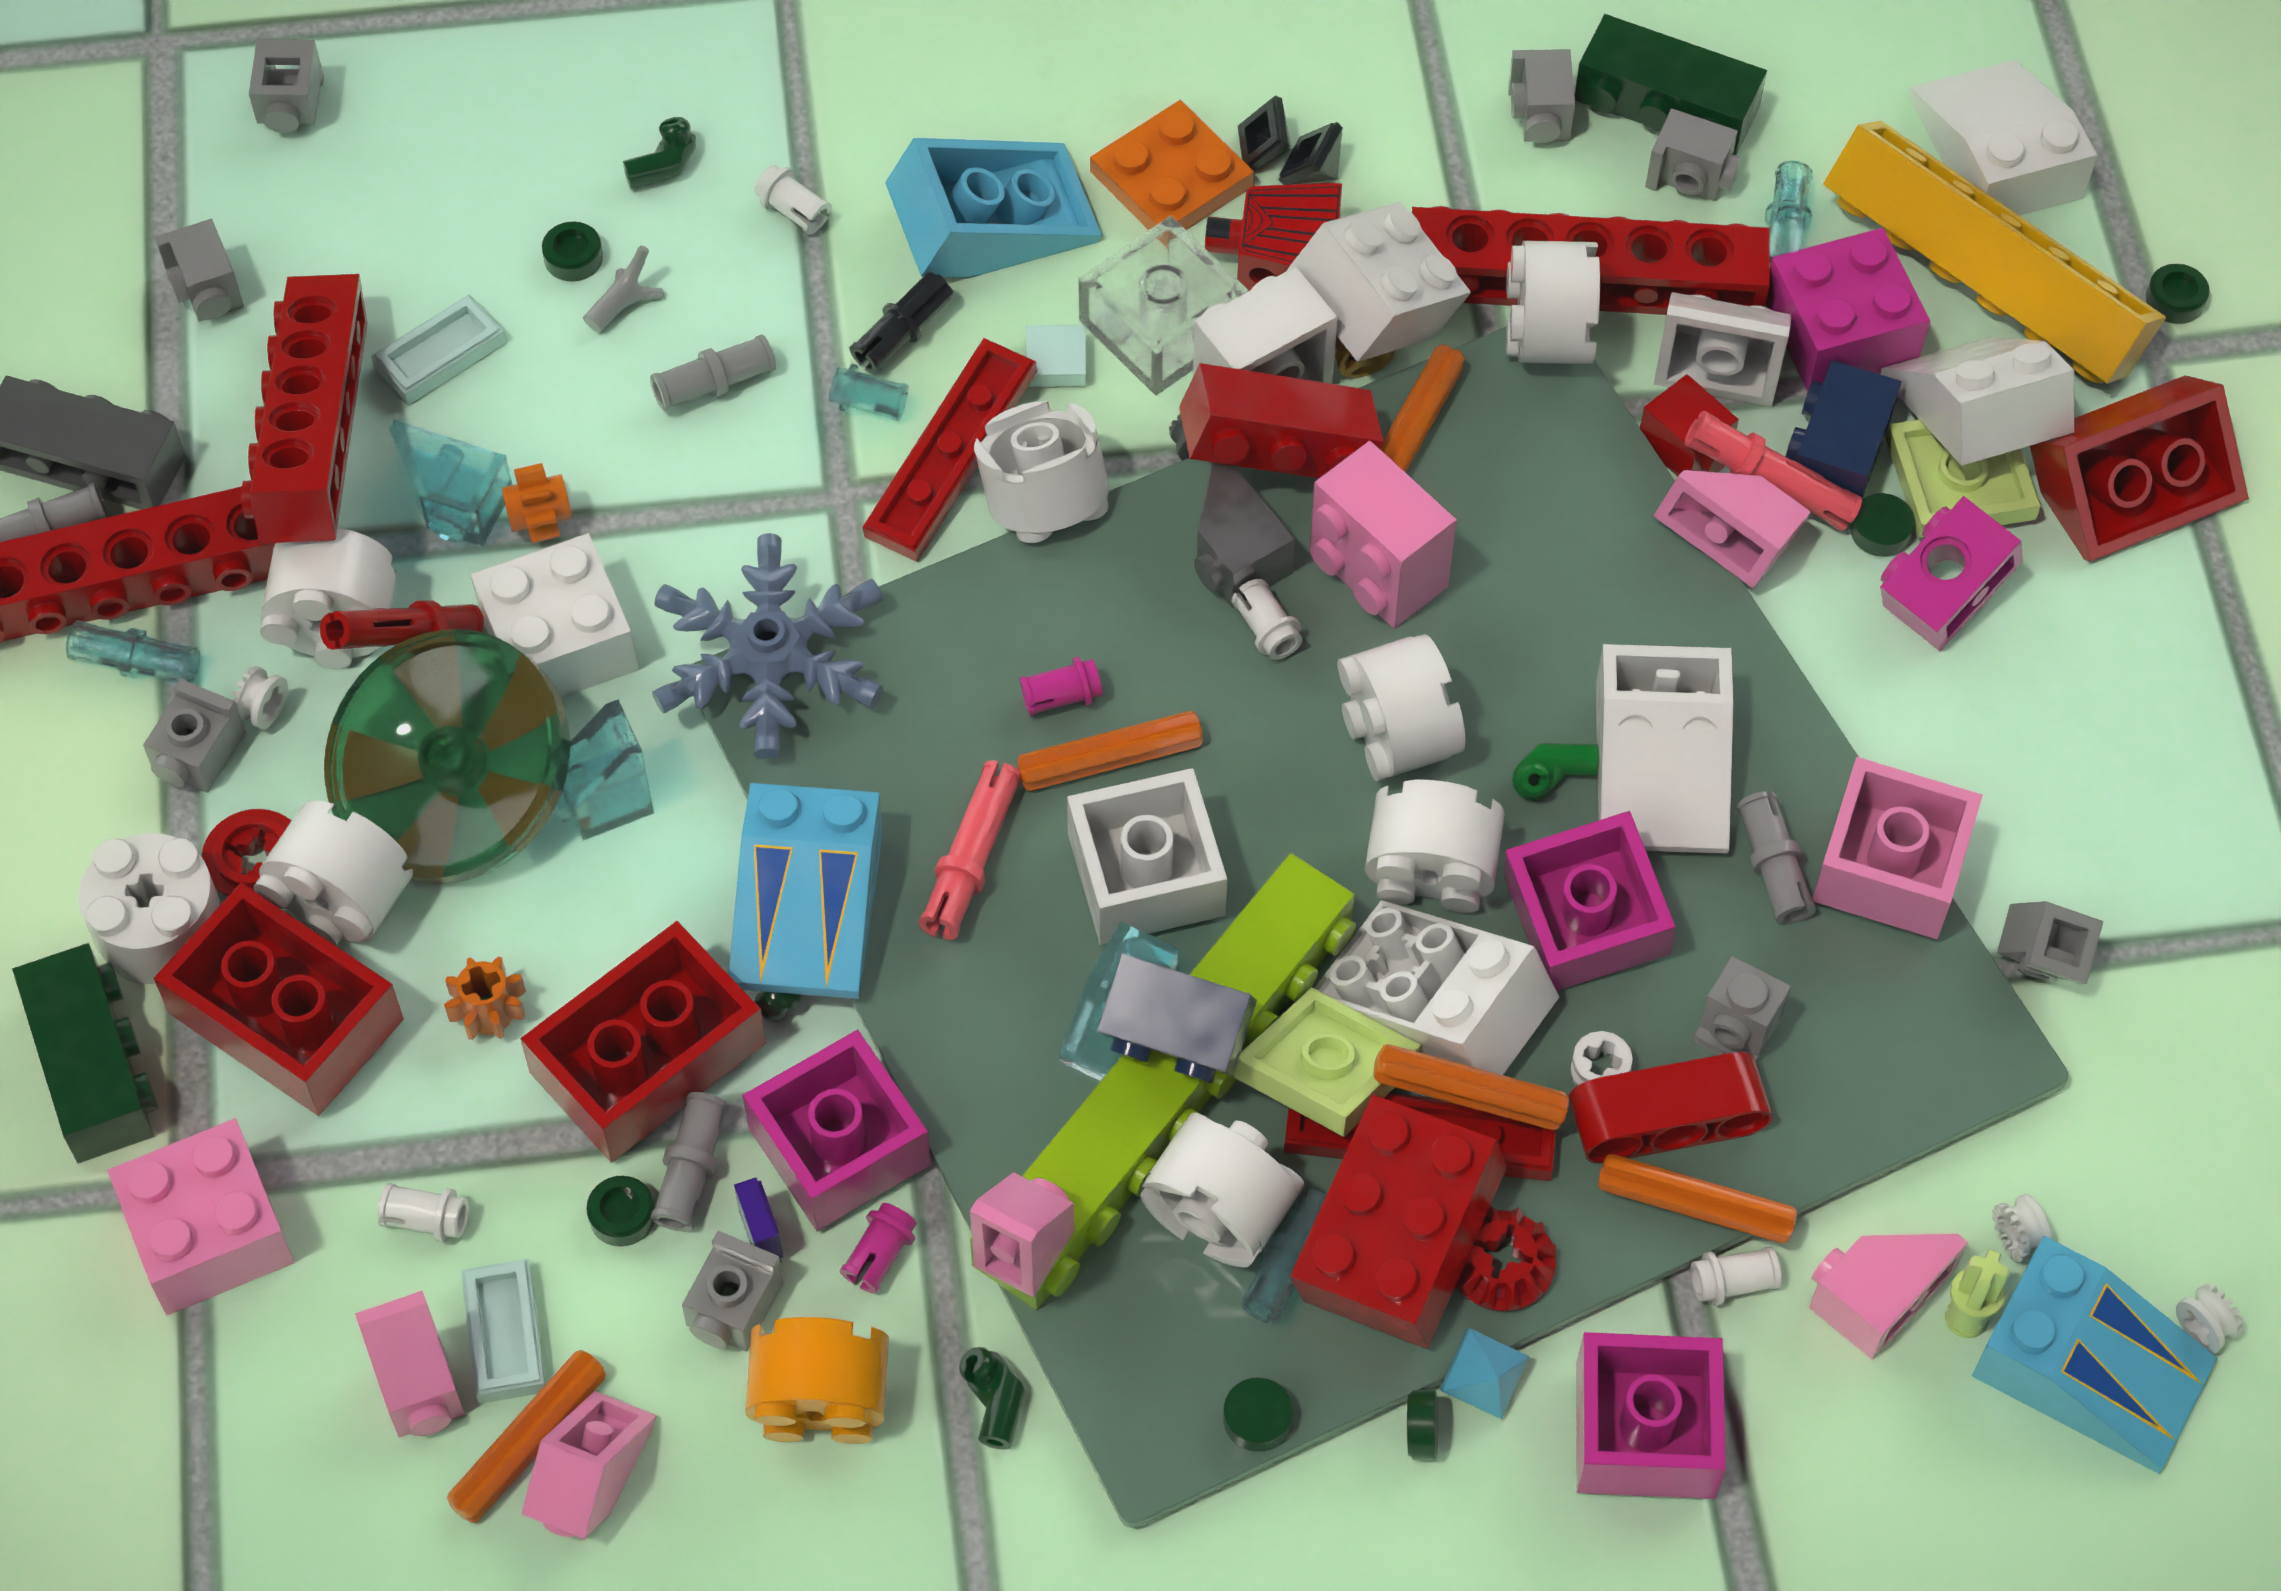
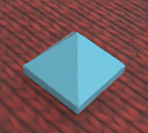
[1439,1328,1529,1419]

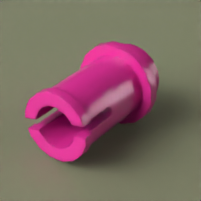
[1019,656,1103,717]
[839,1203,917,1294]

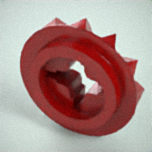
[201,809,291,896]
[1456,1205,1556,1311]

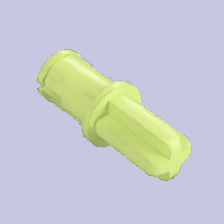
[1945,1249,2010,1339]

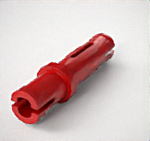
[320,600,484,650]

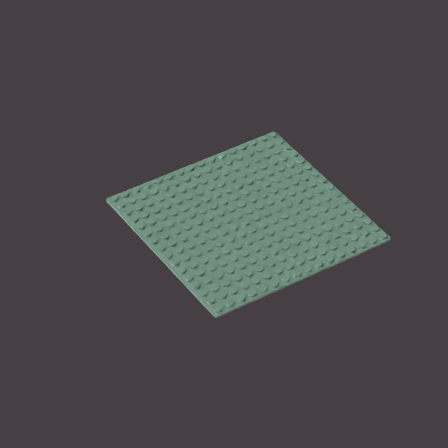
[692,327,2068,1528]

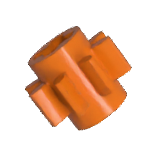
[501,463,573,543]
[444,956,526,1040]

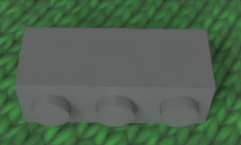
[0,375,186,510]

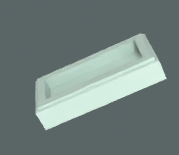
[371,294,506,406]
[461,1259,546,1404]

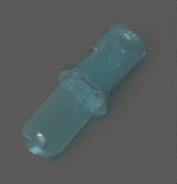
[1764,161,1813,264]

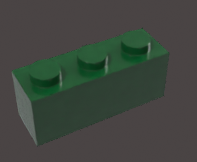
[1574,13,1767,156]
[12,943,159,1164]

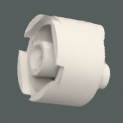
[1506,241,1600,364]
[974,401,1109,543]
[260,528,398,669]
[1337,634,1466,782]
[1365,780,1505,913]
[254,800,413,946]
[78,833,221,984]
[1140,1113,1305,1268]

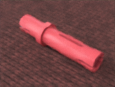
[1684,410,1862,531]
[918,760,1022,940]

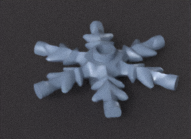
[652,533,883,759]

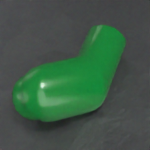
[1512,743,1599,800]

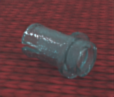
[829,364,909,422]

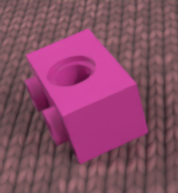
[1880,496,2023,651]

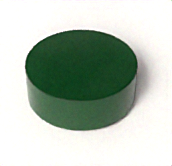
[542,221,603,282]
[2145,264,2210,324]
[1850,493,1915,556]
[586,1176,655,1247]
[1223,1377,1293,1451]
[1407,1390,1438,1460]

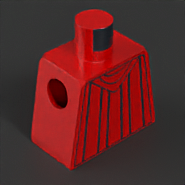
[1204,183,1342,292]

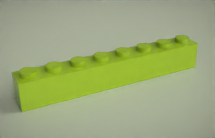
[970,853,1356,1311]

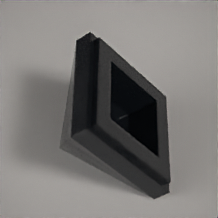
[1237,95,1292,172]
[1278,122,1343,185]

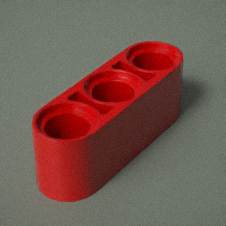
[1568,1052,1773,1163]

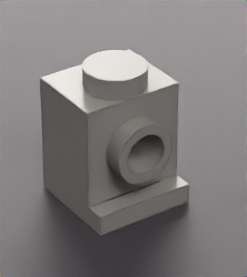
[249,39,324,133]
[1508,49,1575,143]
[1645,108,1742,201]
[155,218,244,322]
[143,679,246,793]
[1997,901,2103,984]
[1692,956,1791,1062]
[682,1231,784,1352]

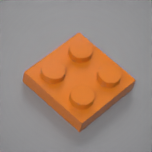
[1090,99,1254,245]

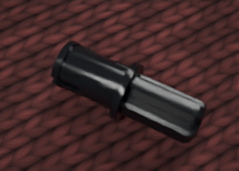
[849,272,953,375]

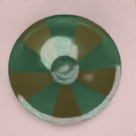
[324,629,570,884]

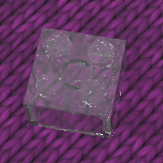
[1078,216,1249,396]

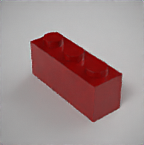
[1179,363,1384,478]

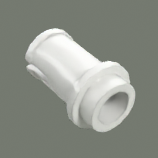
[754,165,832,235]
[1231,579,1302,660]
[377,1183,469,1243]
[1690,1246,1782,1306]

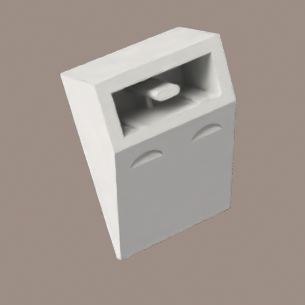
[1596,644,1733,854]
[1314,900,1559,1075]

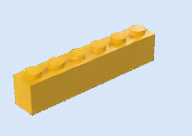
[1822,120,2166,384]

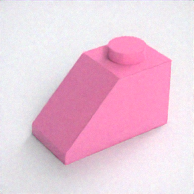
[1653,470,1811,588]
[970,1172,1074,1297]
[1809,1234,1968,1360]
[355,1290,465,1438]
[521,1391,657,1540]

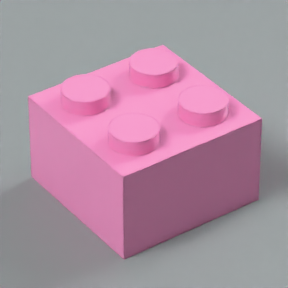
[1310,440,1457,629]
[1812,757,1983,940]
[107,1118,294,1316]

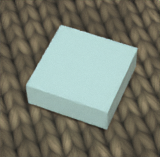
[1026,325,1086,387]

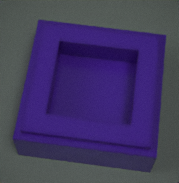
[734,1177,784,1263]

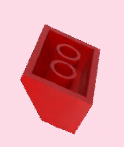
[2030,375,2249,562]

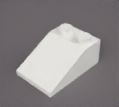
[1908,60,2097,216]
[1881,336,2074,466]

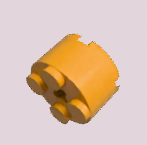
[745,1317,889,1444]

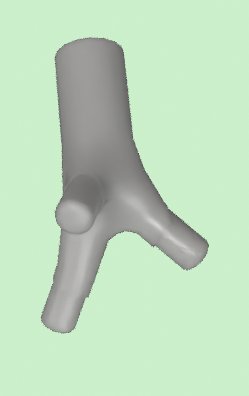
[583,245,664,333]

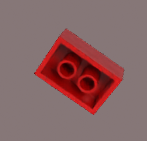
[153,883,404,1116]
[520,921,766,1163]
[1290,1094,1507,1349]

